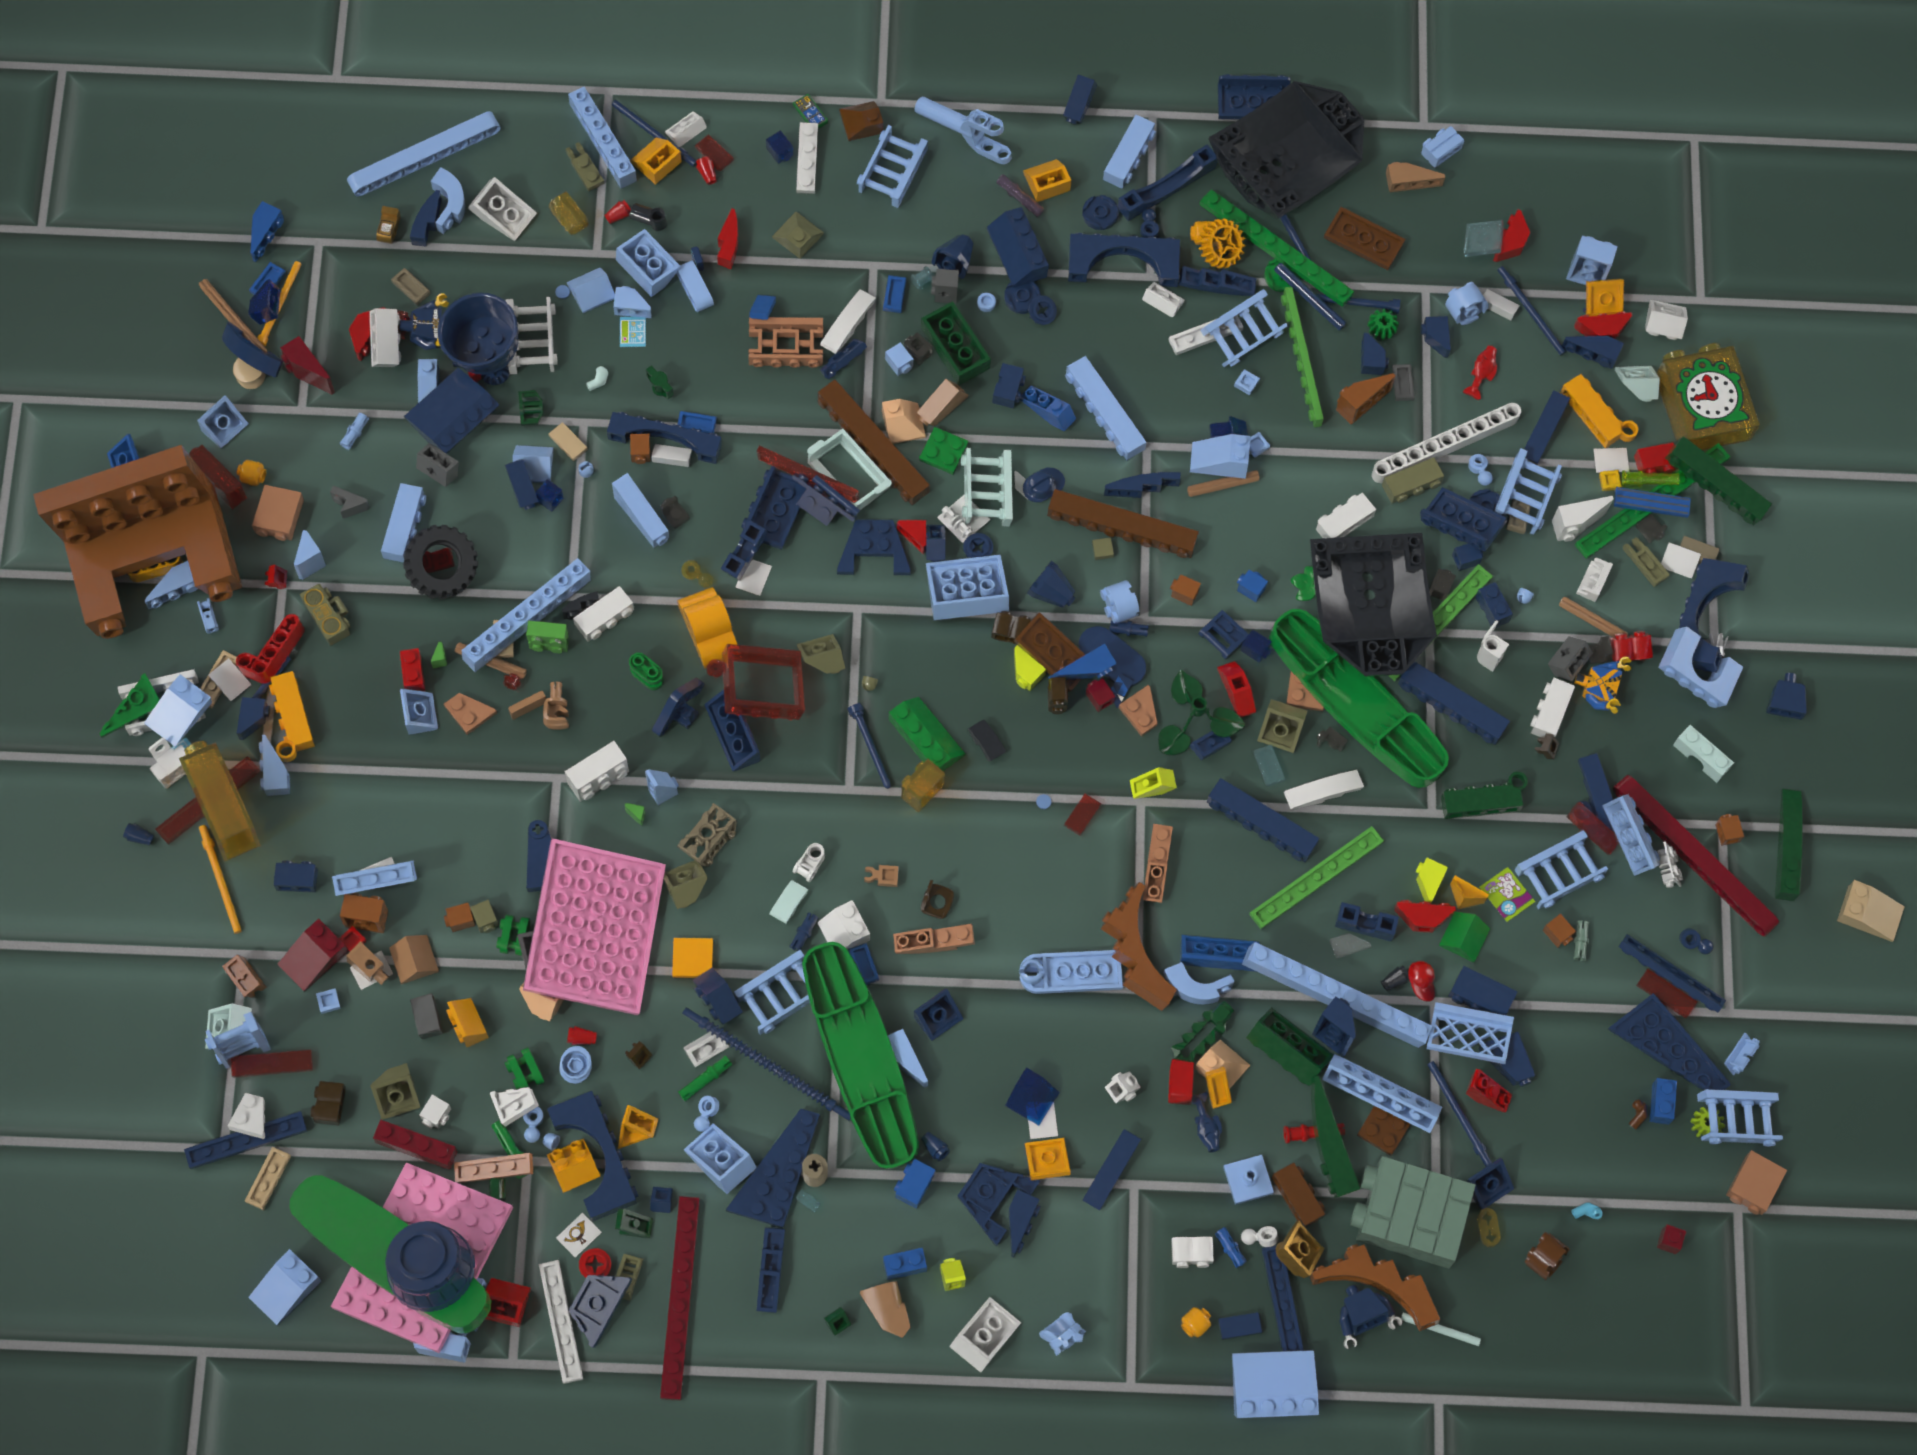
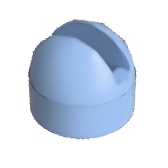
[578,461,594,478]
[1517,588,1534,604]
[543,1133,560,1151]

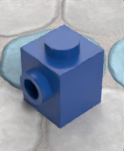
[1237,570,1268,602]

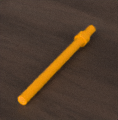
[257,261,302,347]
[199,825,242,934]

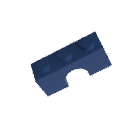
[721,520,768,581]
[1334,902,1399,941]

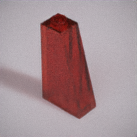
[189,445,247,510]

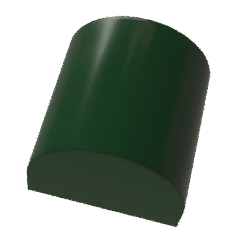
[489,1178,506,1201]
[823,1307,852,1336]

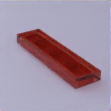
[231,1050,313,1078]

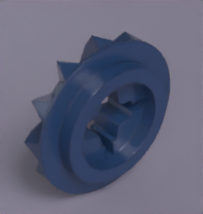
[1027,296,1057,325]
[481,365,510,385]
[963,533,993,558]

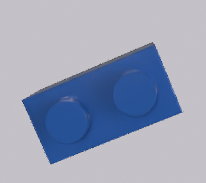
[1649,1078,1677,1125]
[894,1159,936,1209]
[883,1248,927,1281]

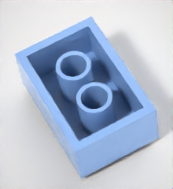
[1566,235,1618,285]

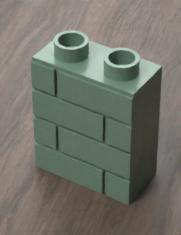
[1350,1157,1475,1269]

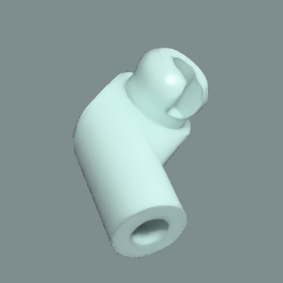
[586,366,608,391]

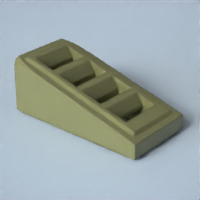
[616,1254,643,1301]

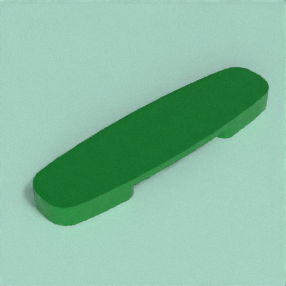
[1269,609,1449,788]
[802,942,919,1170]
[289,1175,491,1333]

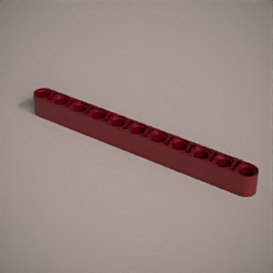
[1612,775,1779,937]

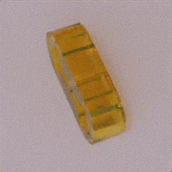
[1478,1208,1501,1247]

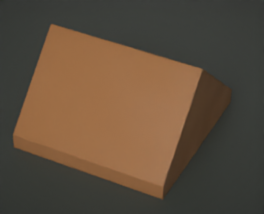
[389,935,439,985]

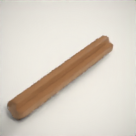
[1187,470,1260,497]
[1559,597,1628,638]
[455,643,527,679]

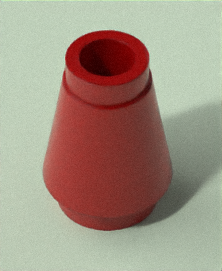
[696,156,717,185]
[604,200,631,224]
[567,1026,597,1045]

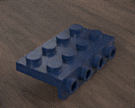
[1218,74,1291,120]
[741,465,806,550]
[1420,487,1507,552]

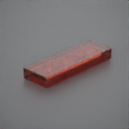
[1567,802,1619,855]
[1636,969,1697,1018]

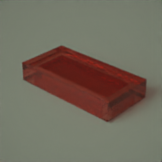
[695,134,733,171]
[1064,794,1101,836]

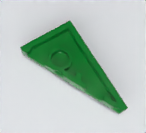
[99,673,160,738]

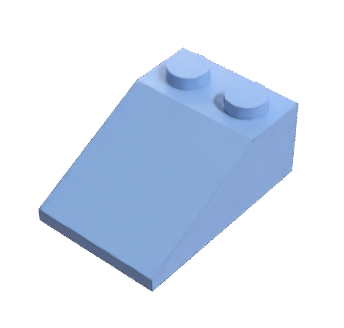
[1190,434,1250,479]
[144,674,212,747]
[684,1123,757,1194]
[248,1249,321,1326]

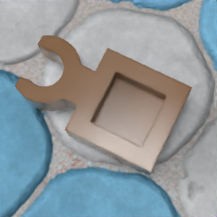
[864,865,899,887]

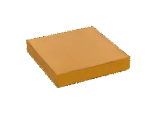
[1586,279,1624,316]
[672,938,713,978]
[1025,1138,1071,1180]

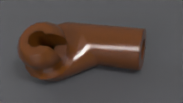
[1629,1099,1647,1130]

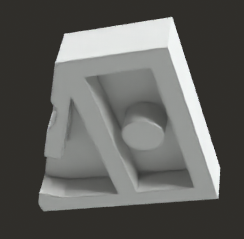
[490,1087,539,1126]
[228,1093,265,1139]

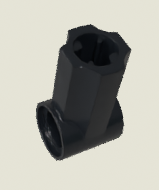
[629,203,667,231]

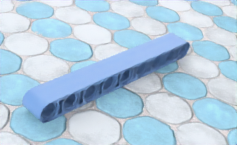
[347,111,501,197]

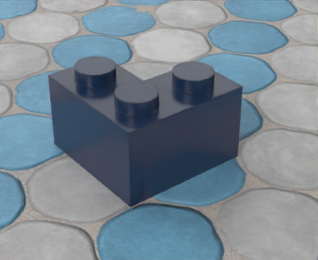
[693,967,742,1025]

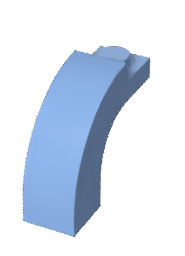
[431,167,465,234]
[1163,962,1234,1005]

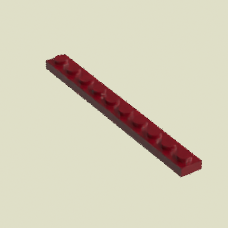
[660,1196,700,1401]

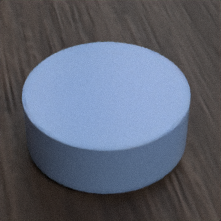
[977,293,996,312]

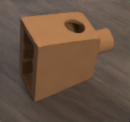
[346,942,389,985]

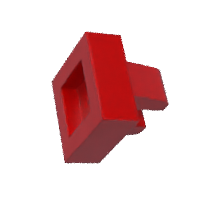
[264,565,287,590]

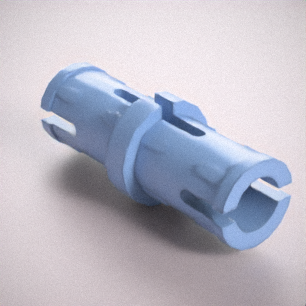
[340,413,369,450]

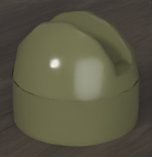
[862,676,878,691]

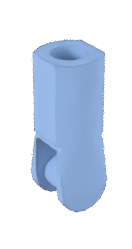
[197,598,219,634]

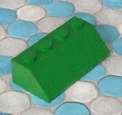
[888,697,966,777]

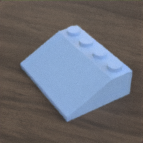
[926,555,1009,620]
[1602,794,1660,876]
[1232,1350,1319,1418]

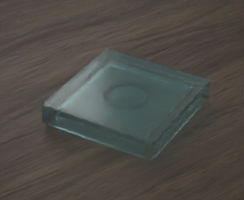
[1464,220,1504,257]

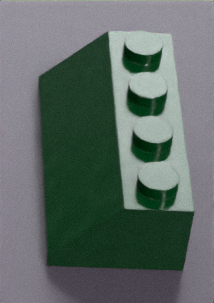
[1246,1007,1334,1086]

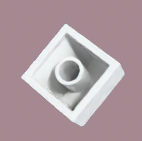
[1645,300,1688,340]
[818,900,870,949]

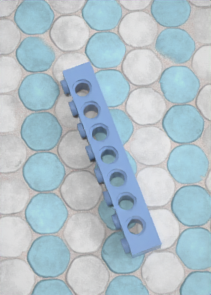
[462,558,591,672]

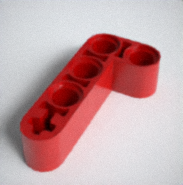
[236,614,305,684]

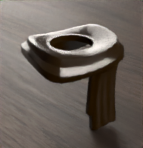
[920,880,954,919]

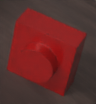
[339,926,367,952]

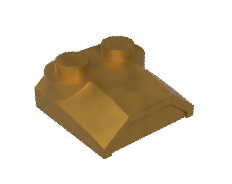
[1276,1220,1325,1278]

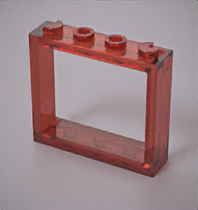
[722,644,805,721]

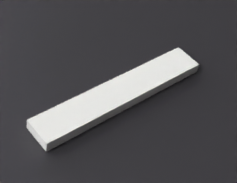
[539,1260,584,1384]

